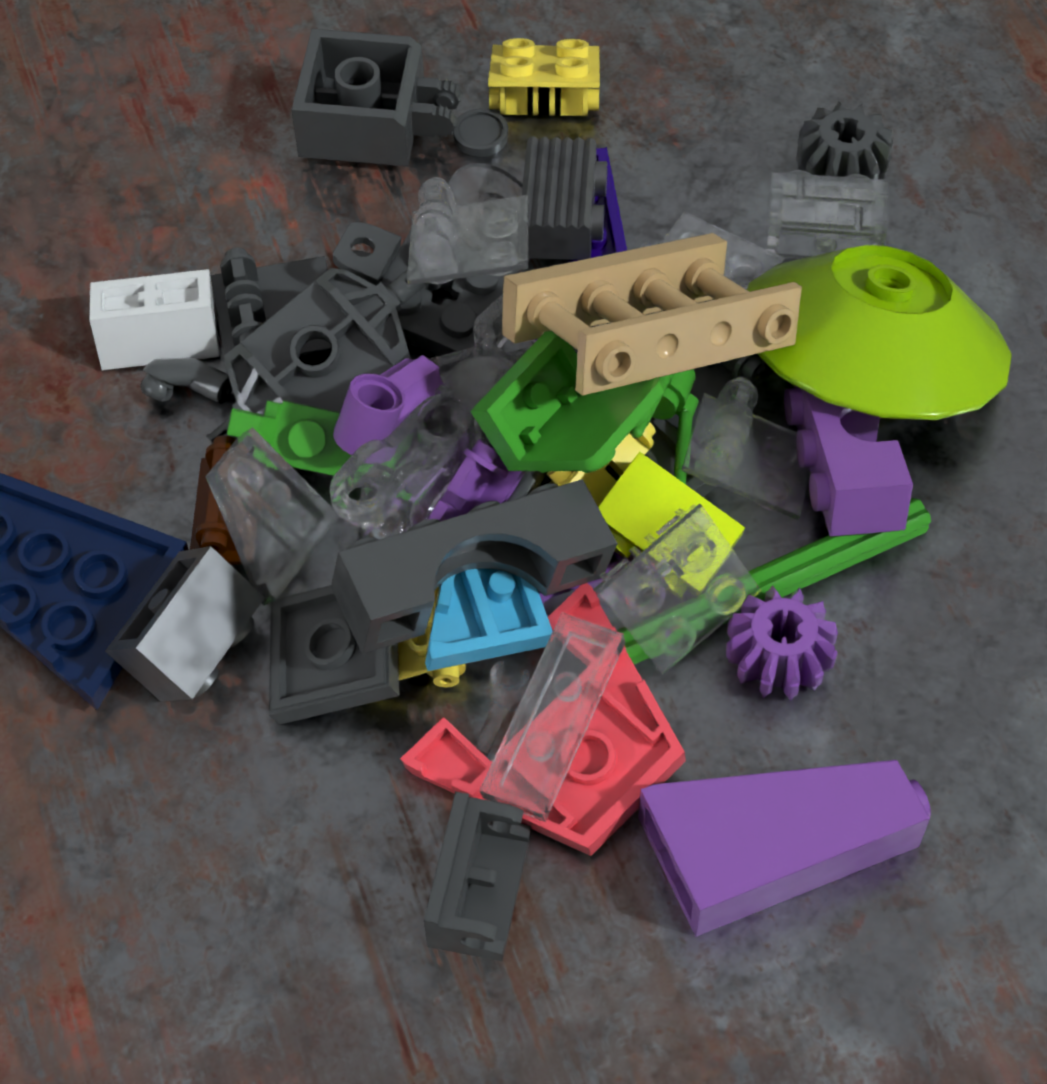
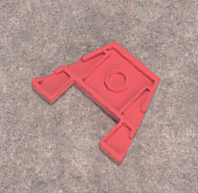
[400,583,686,856]

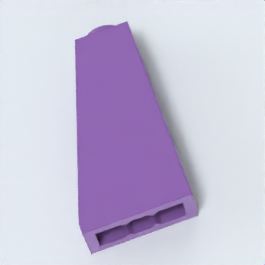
[638,760,931,937]

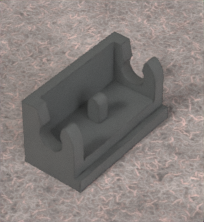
[424,791,531,962]

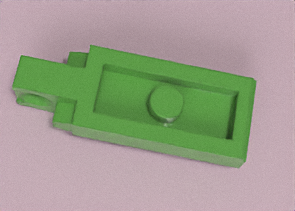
[227,400,406,488]

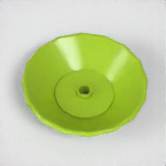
[746,245,1012,421]

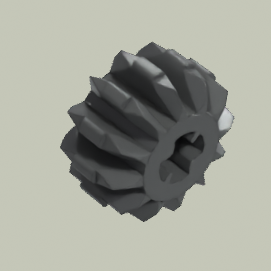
[796,101,893,199]

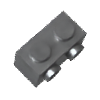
[105,546,265,701]

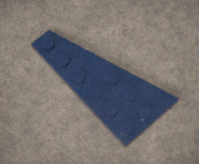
[0,473,189,710]

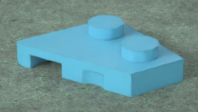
[425,569,554,671]

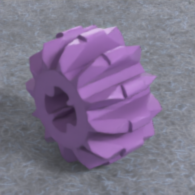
[726,585,838,701]

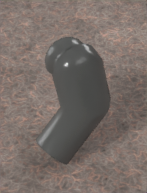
[140,358,233,404]

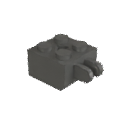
[291,28,463,167]

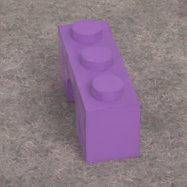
[784,385,913,537]

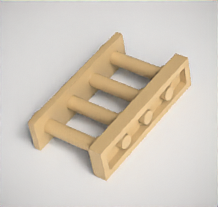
[502,233,802,396]

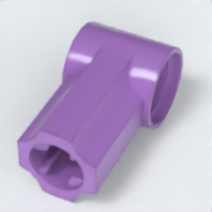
[333,355,447,459]

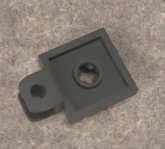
[333,222,518,370]

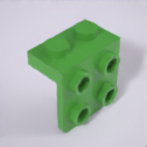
[470,331,665,473]

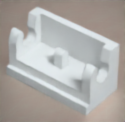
[89,269,220,371]

